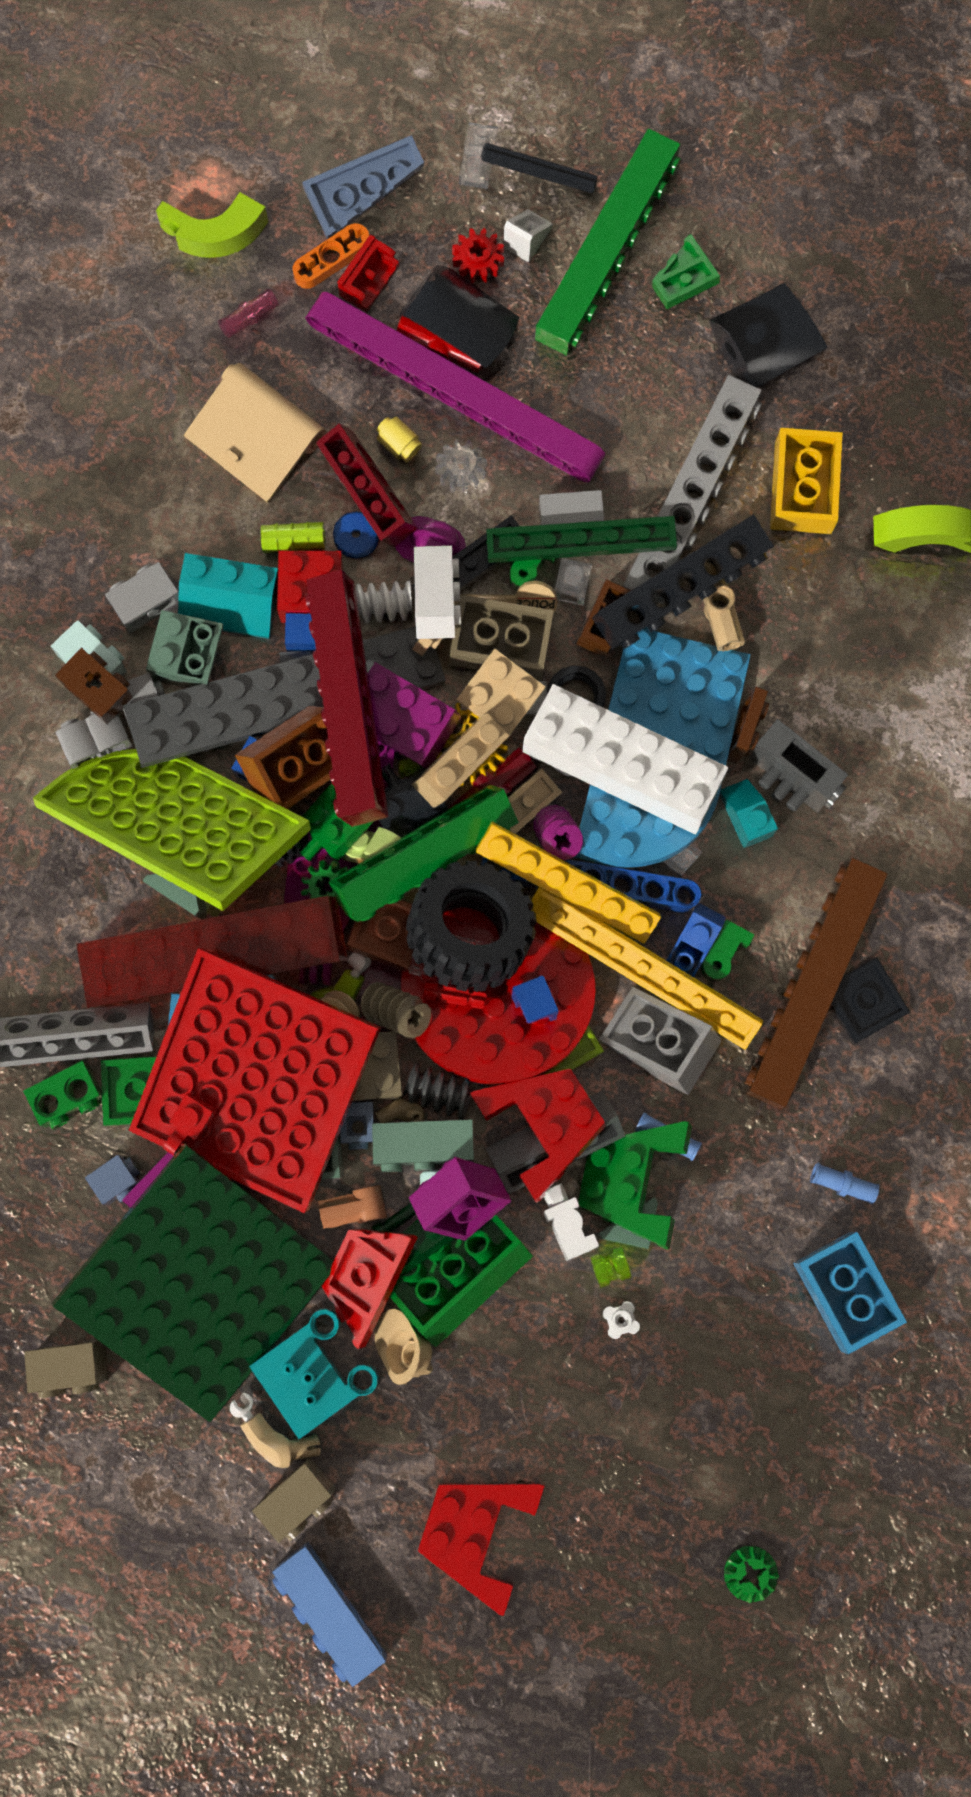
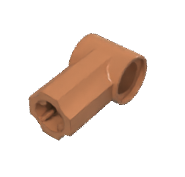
[318,1185,387,1229]

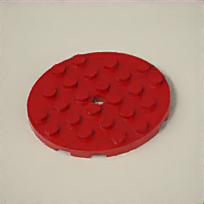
[401,908,596,1085]

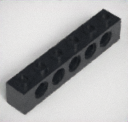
[592,514,774,650]

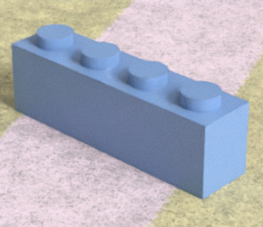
[272,1542,387,1687]

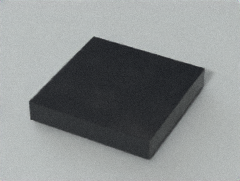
[830,957,911,1044]

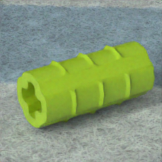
[261,521,326,553]

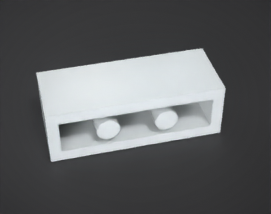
[414,546,461,639]

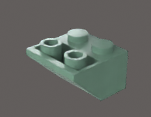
[146,610,224,687]

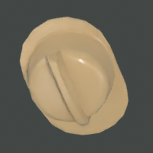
[375,1309,433,1385]

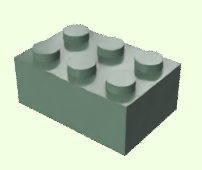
[372,1119,474,1172]

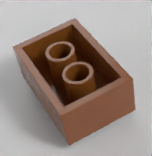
[235,706,332,809]

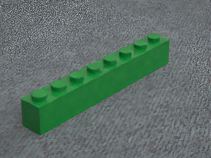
[535,128,682,356]

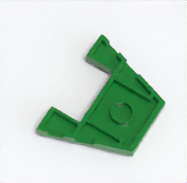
[578,1121,692,1250]

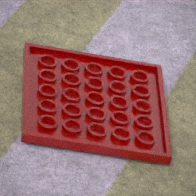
[128,947,381,1213]

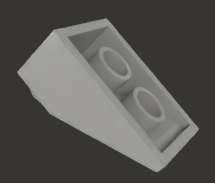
[599,987,722,1095]

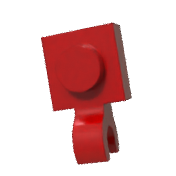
[163,1093,217,1156]

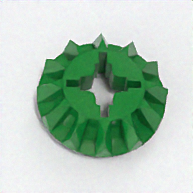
[724,1546,779,1603]

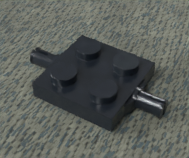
[379,763,449,838]

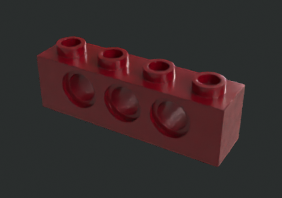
[316,423,418,547]

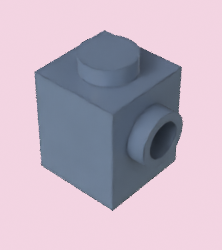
[85,1155,141,1206]

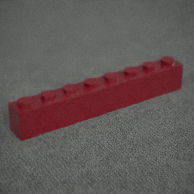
[305,569,388,827]

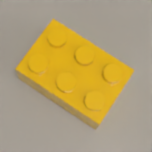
[770,428,843,534]

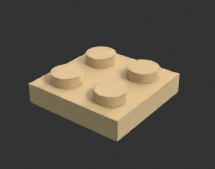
[456,649,546,739]

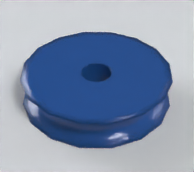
[333,511,379,559]

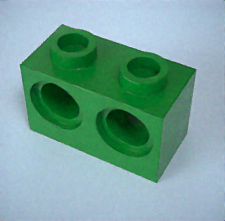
[23,1061,102,1130]

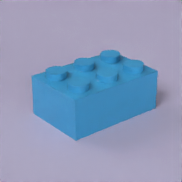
[793,1232,907,1354]

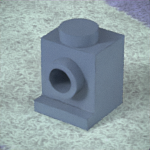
[340,1102,374,1150]

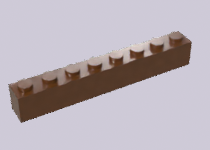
[744,858,888,1110]

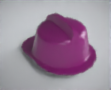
[395,516,466,563]

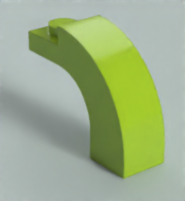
[156,192,268,258]
[873,505,971,553]

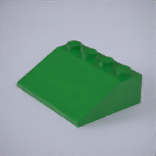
[390,1215,533,1348]

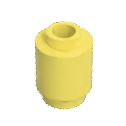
[376,416,422,463]

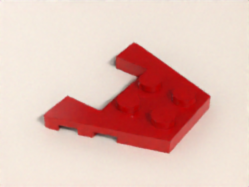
[470,1068,606,1203]
[418,1483,544,1616]

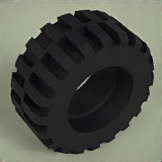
[406,861,537,992]

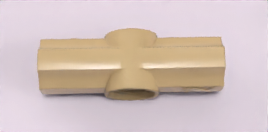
[703,563,745,651]

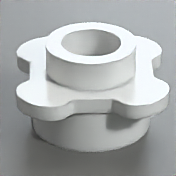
[603,1301,640,1339]

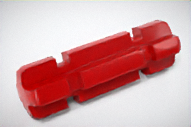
[423,980,487,1009]

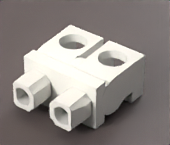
[544,1183,599,1261]

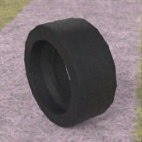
[546,665,606,708]

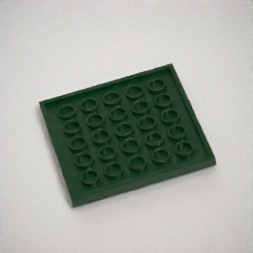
[52,1143,334,1422]

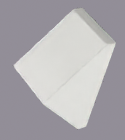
[504,209,553,262]

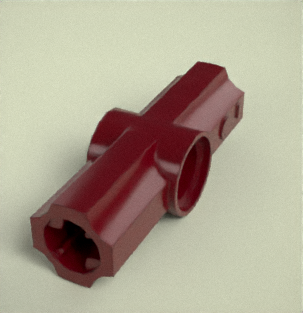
[448,747,537,809]

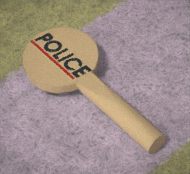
[458,581,558,612]

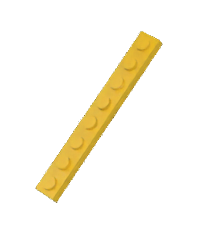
[531,887,763,1049]

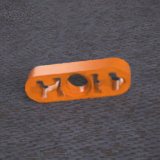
[293,223,369,289]

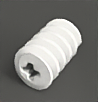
[355,580,413,623]

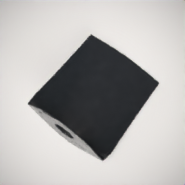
[399,265,519,368]
[709,283,828,387]

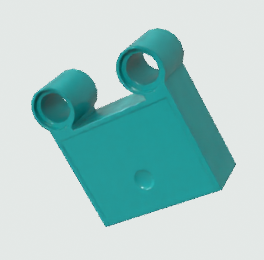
[249,1308,379,1439]

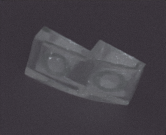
[459,122,498,189]

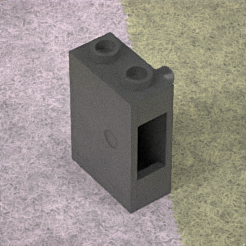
[749,719,848,813]

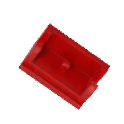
[337,234,399,313]

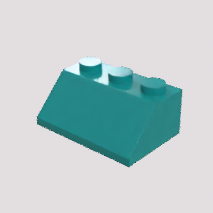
[178,553,278,639]

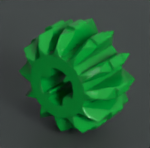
[301,860,350,915]

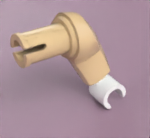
[230,1393,321,1468]

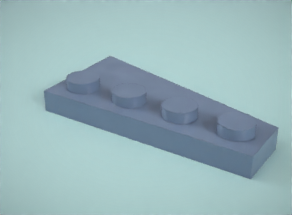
[302,135,424,239]

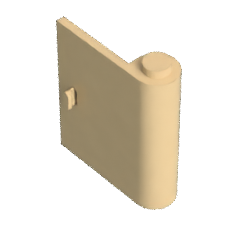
[183,363,326,503]

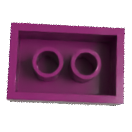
[368,662,462,770]

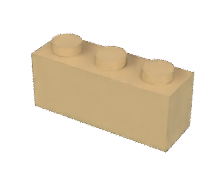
[411,713,509,808]

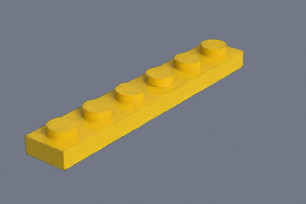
[476,822,661,944]

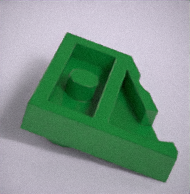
[652,234,720,309]

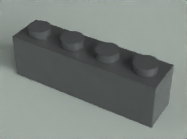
[485,1090,625,1194]

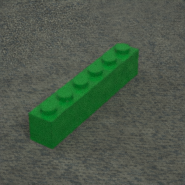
[329,784,519,922]

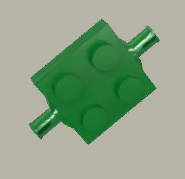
[300,783,374,861]

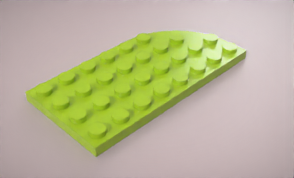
[33,749,311,911]

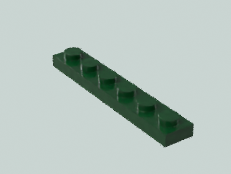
[486,516,677,563]

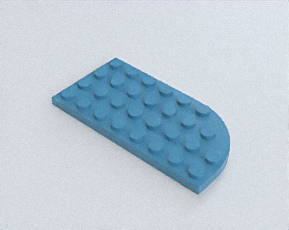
[574,629,751,868]

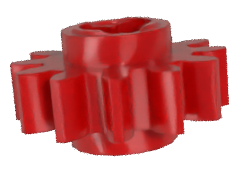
[452,228,505,283]

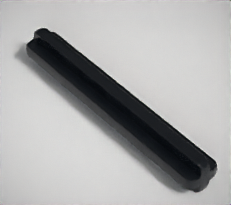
[481,143,597,193]

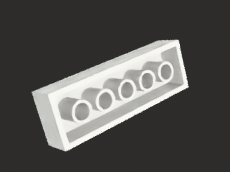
[522,684,728,835]

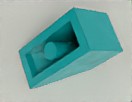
[719,779,778,848]

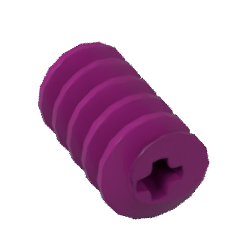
[533,805,583,860]

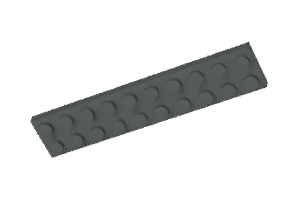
[123,626,446,768]

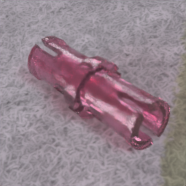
[218,288,279,338]

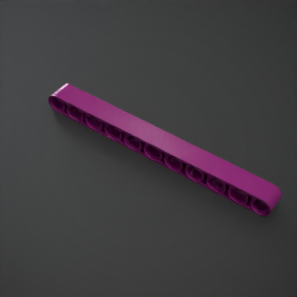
[305,292,606,482]

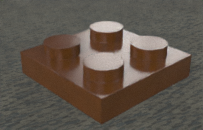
[727,687,770,764]

